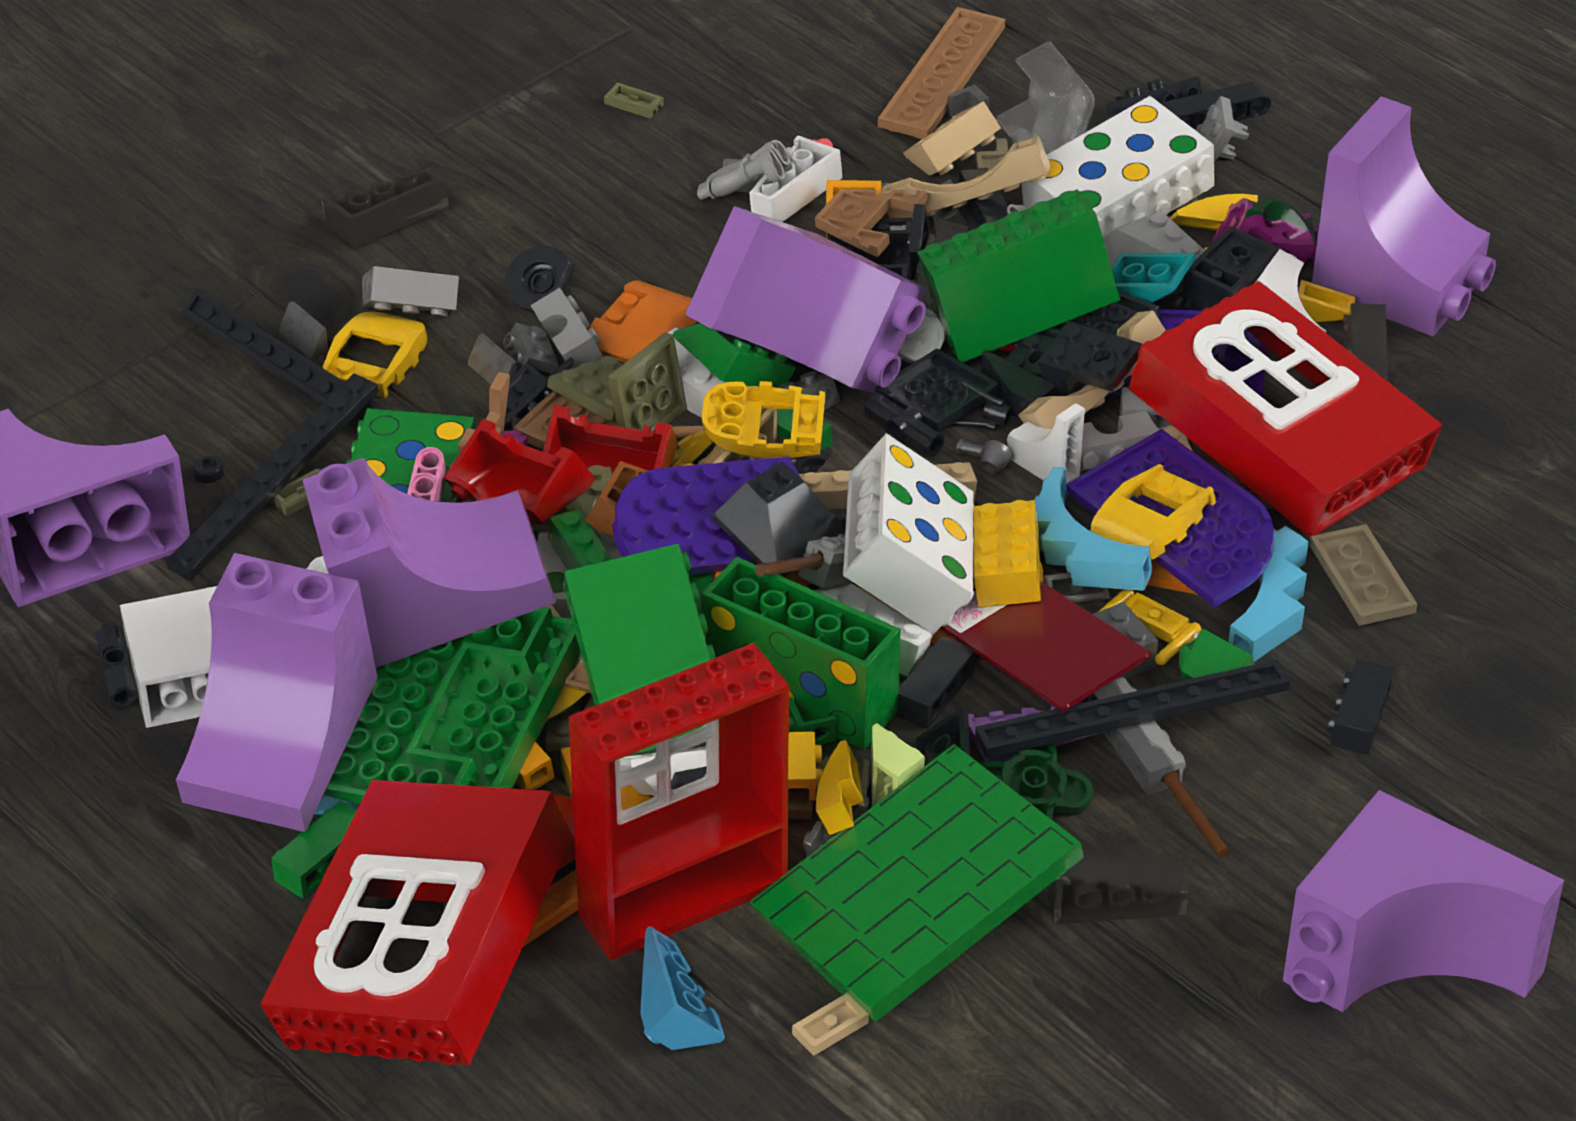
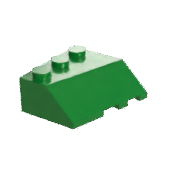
[672,323,796,388]

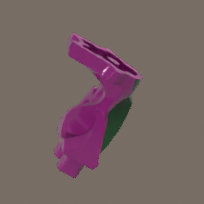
[1213,198,1319,263]

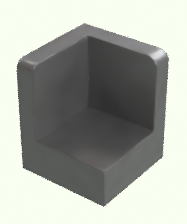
[947,85,989,118]

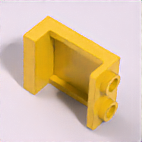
[788,732,822,801]

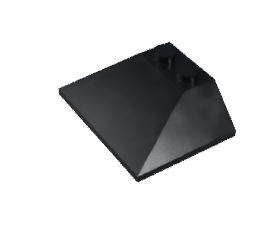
[827,217,912,281]
[712,461,846,578]

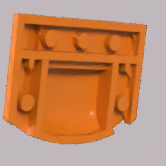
[588,280,696,363]

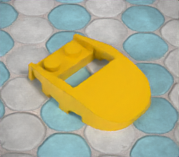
[322,312,427,398]
[702,381,825,459]
[1091,464,1216,560]

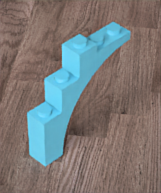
[1035,467,1152,591]
[1229,526,1309,662]

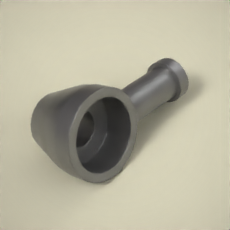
[956,439,1012,474]

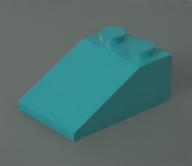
[1111,253,1196,303]

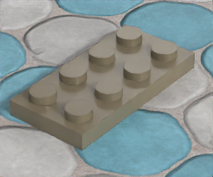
[1309,524,1417,626]

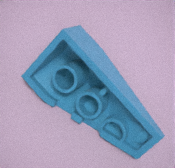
[640,926,725,1050]

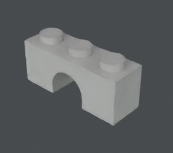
[531,288,603,369]
[1080,410,1158,471]

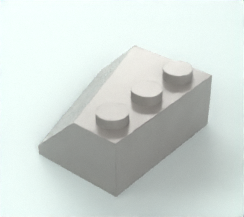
[1104,211,1205,300]
[362,266,459,317]

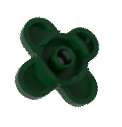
[980,743,1093,820]

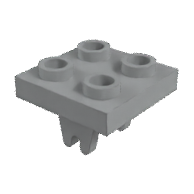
[1195,96,1249,163]

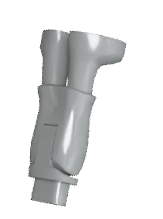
[697,140,790,200]

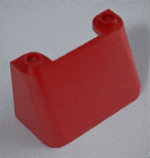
[542,405,678,474]
[444,419,595,526]

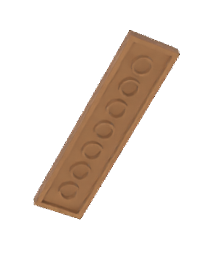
[878,7,1006,139]

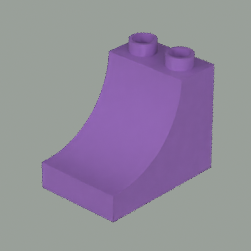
[1312,96,1496,336]
[685,206,927,394]
[0,409,190,607]
[302,457,556,668]
[176,553,378,832]
[1283,790,1564,1012]

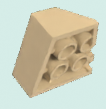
[903,101,1001,176]

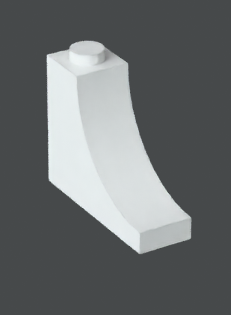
[1255,249,1326,333]
[1007,403,1085,483]

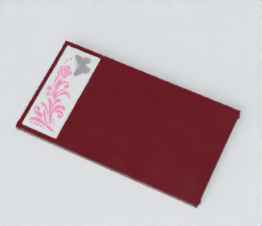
[939,581,1151,712]

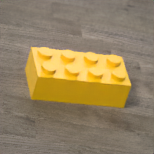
[974,500,1041,607]

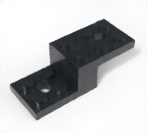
[1169,226,1279,311]
[1006,321,1142,396]

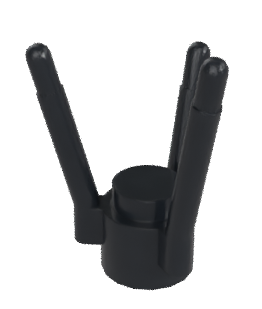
[950,381,1012,431]

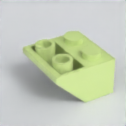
[871,723,925,806]

